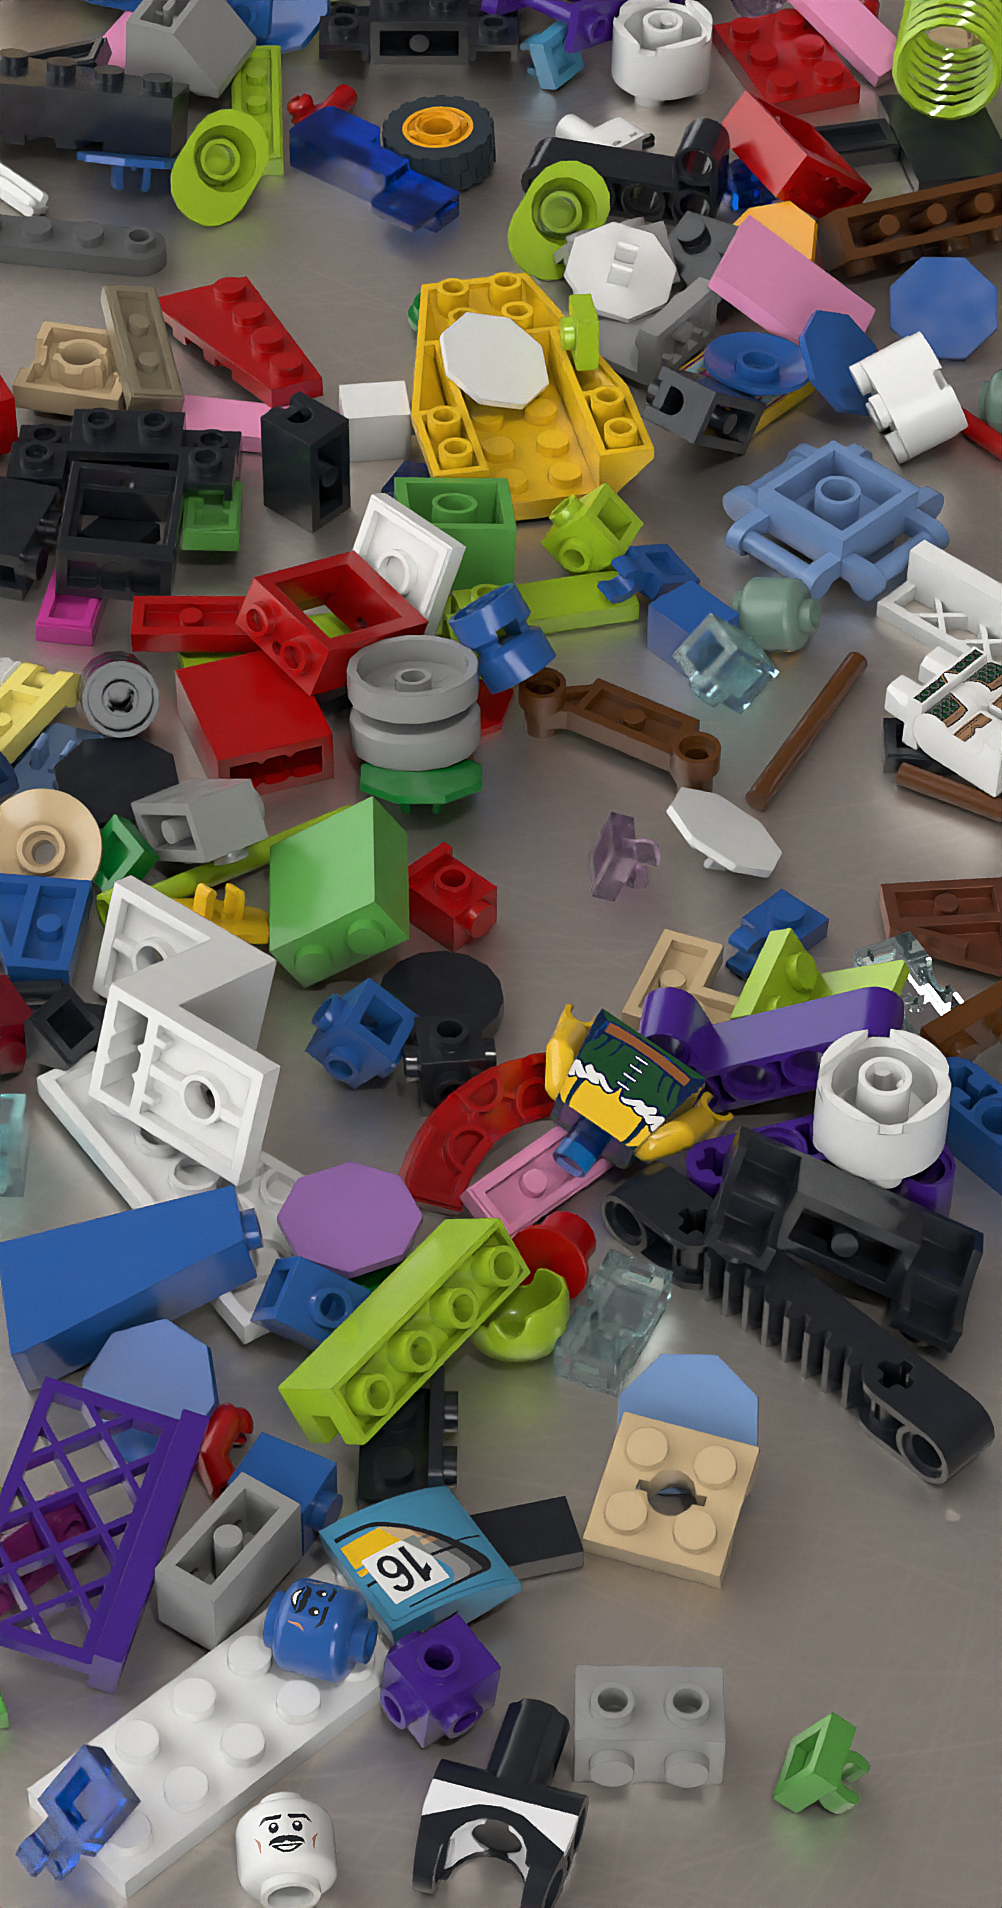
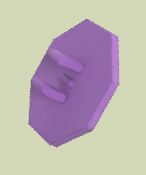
[277,1161,423,1279]

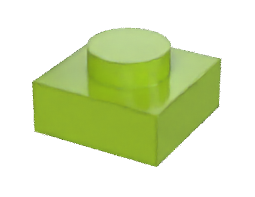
[559,293,600,371]

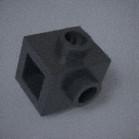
[403,1012,497,1117]

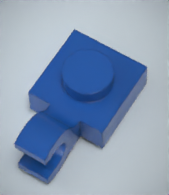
[597,544,701,604]
[725,889,829,979]

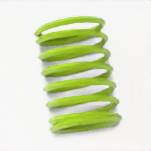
[892,0,1002,120]

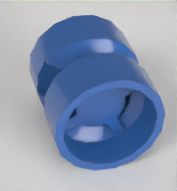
[448,582,556,694]

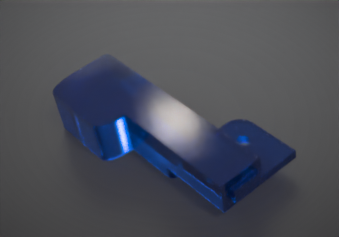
[289,106,459,233]

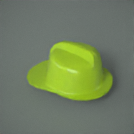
[170,109,269,226]
[507,161,610,280]

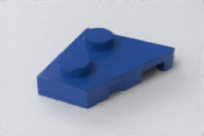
[0,873,94,986]

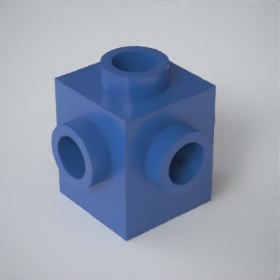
[305,977,419,1089]

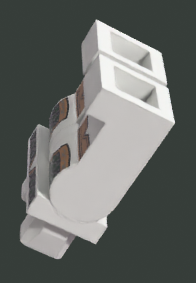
[884,646,1002,798]

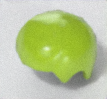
[469,1268,570,1362]

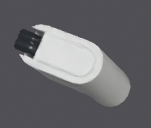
[555,114,655,152]

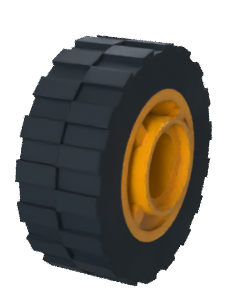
[382,95,496,194]

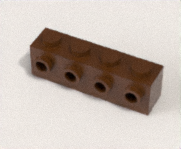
[815,172,1002,277]

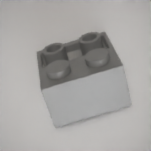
[126,0,257,98]

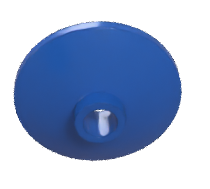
[704,332,809,397]

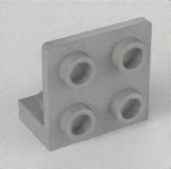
[598,276,717,386]

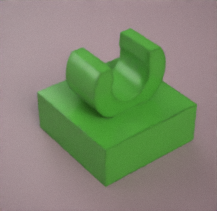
[772,1712,870,1814]

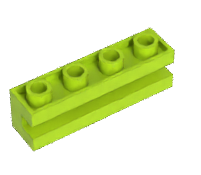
[278,1218,531,1445]

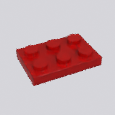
[712,8,861,118]

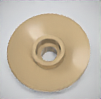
[0,788,103,882]

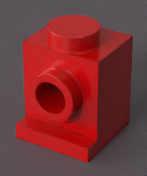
[408,842,497,952]

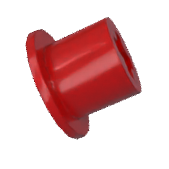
[512,1211,596,1300]

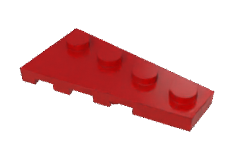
[158,276,323,408]

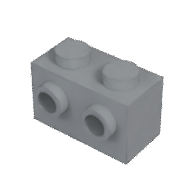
[131,779,269,866]
[154,1472,302,1650]
[573,1665,726,1788]

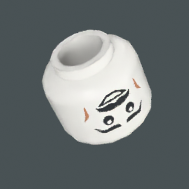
[235,1792,338,1908]

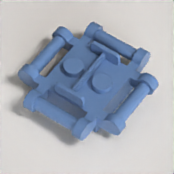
[723,440,950,601]

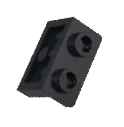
[358,1365,459,1511]

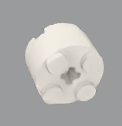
[611,0,713,108]
[849,332,968,465]
[812,1029,952,1189]

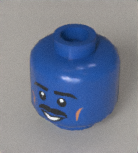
[263,1578,378,1683]

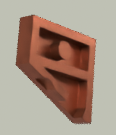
[879,877,1002,977]

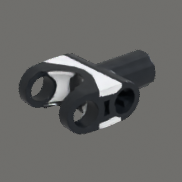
[412,1698,589,1908]

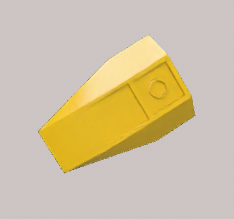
[411,272,654,521]

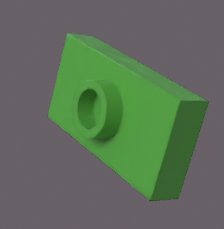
[182,481,243,551]

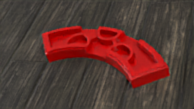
[398,1052,603,1217]

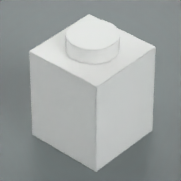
[339,380,416,462]

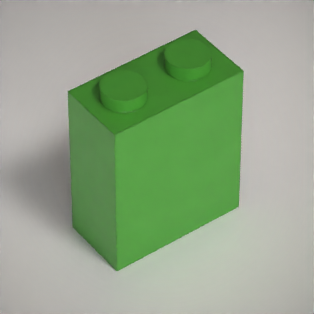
[269,796,410,988]

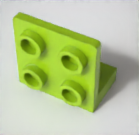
[730,928,910,1020]

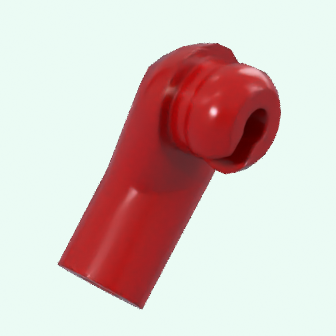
[196,1402,254,1502]

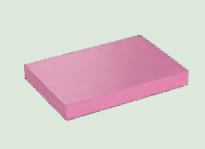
[707,215,876,346]

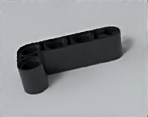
[521,118,730,227]

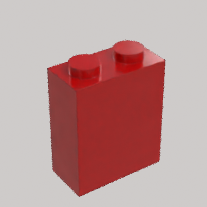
[175,646,334,796]

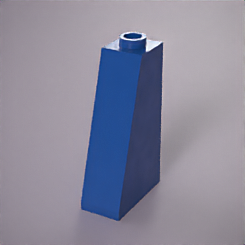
[0,1185,264,1391]

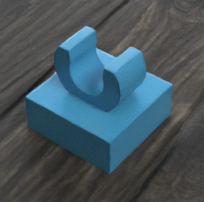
[520,21,584,90]

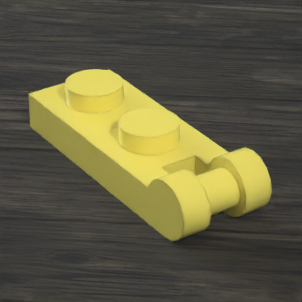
[0,662,80,764]

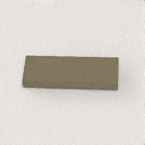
[100,285,185,412]

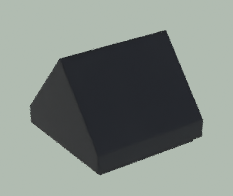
[24,983,102,1071]

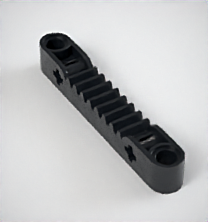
[600,1161,995,1485]

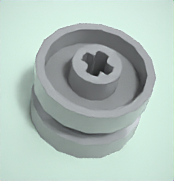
[346,635,482,771]

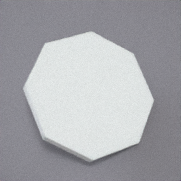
[564,222,677,323]
[439,312,549,410]
[666,787,782,878]

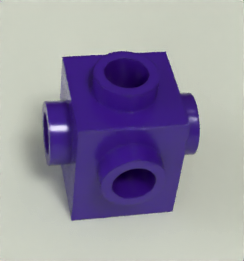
[380,1614,502,1748]

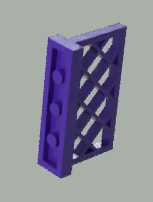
[0,1376,210,1695]

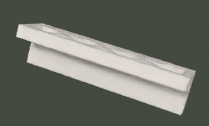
[876,540,1002,663]

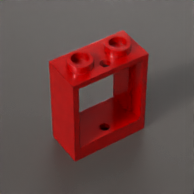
[721,90,873,219]
[236,550,429,696]

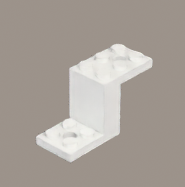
[88,875,281,1186]

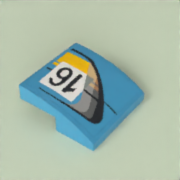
[318,1486,522,1645]

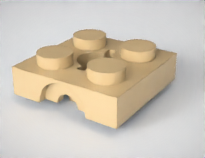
[12,321,126,416]
[582,1411,761,1589]

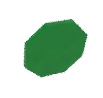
[360,759,482,814]

